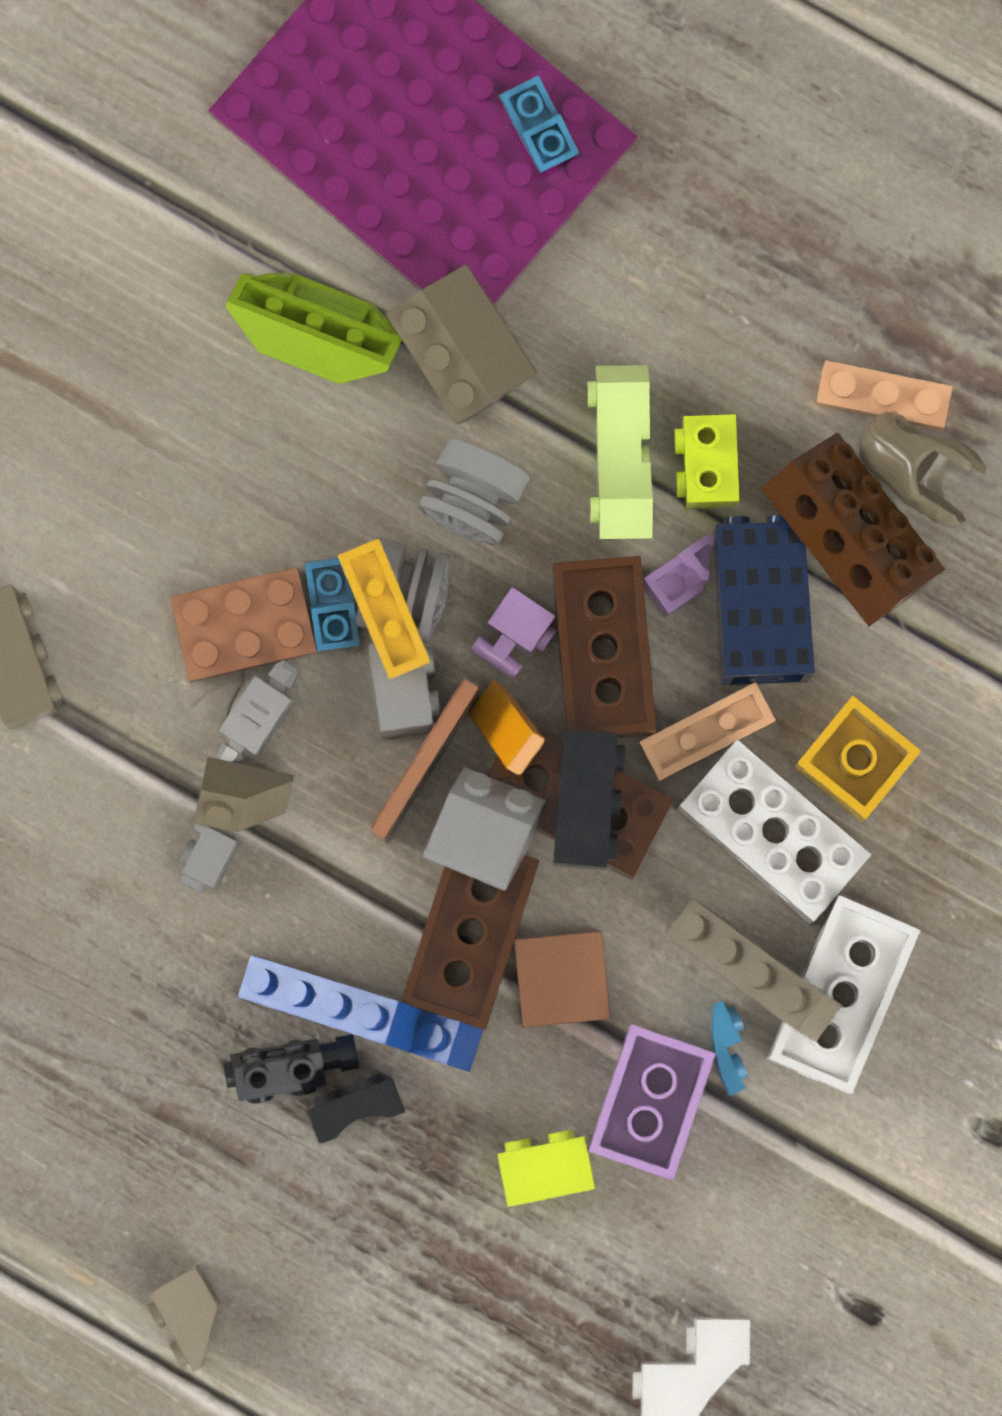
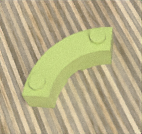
[587,365,653,539]

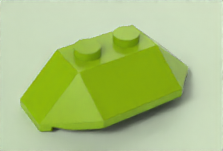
[225,273,402,384]

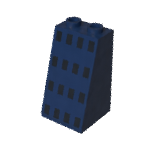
[714,515,815,686]

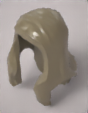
[859,411,986,528]

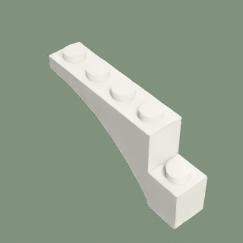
[632,1317,750,1416]

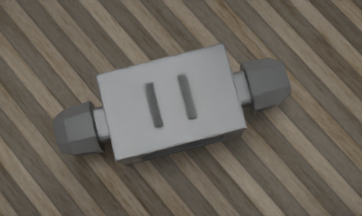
[215,660,298,764]

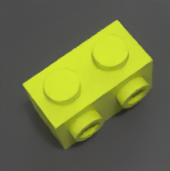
[674,414,740,509]
[497,1129,595,1207]

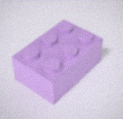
[587,1024,716,1180]

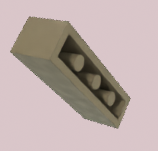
[666,898,842,1042]

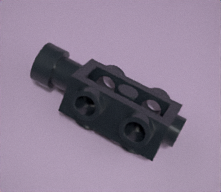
[223,1034,359,1104]

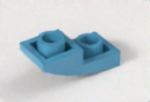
[499,76,579,173]
[305,557,360,651]
[711,1000,748,1096]

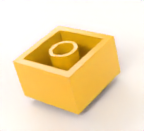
[793,695,921,823]

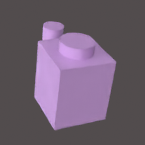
[470,587,557,680]

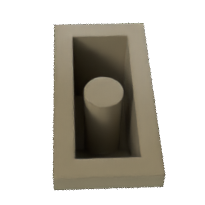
[194,757,294,832]

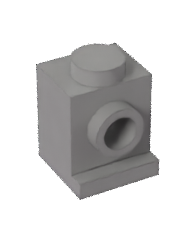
[179,824,239,894]

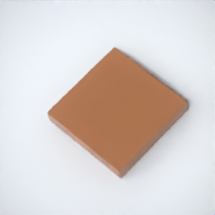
[514,931,610,1028]

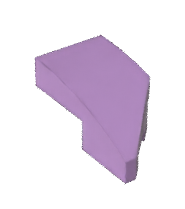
[643,532,715,618]

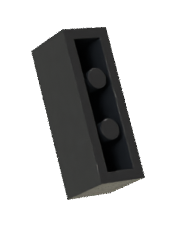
[553,729,625,870]

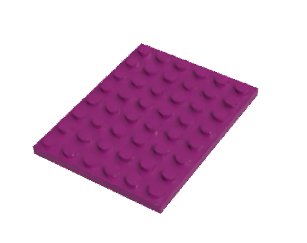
[208,0,638,306]

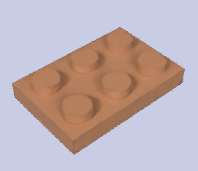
[170,567,318,683]

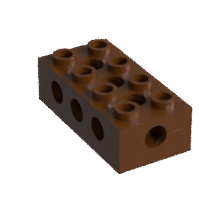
[761,432,945,627]
[552,556,656,738]
[487,728,674,880]
[401,855,540,1031]

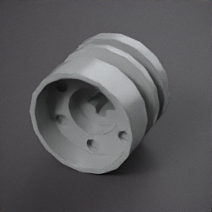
[416,439,530,546]
[356,537,451,644]

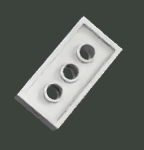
[677,740,871,924]
[766,895,921,1094]

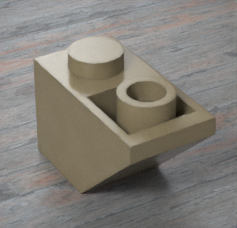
[147,1265,221,1372]

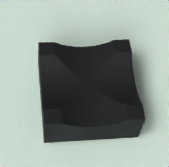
[307,1074,405,1144]

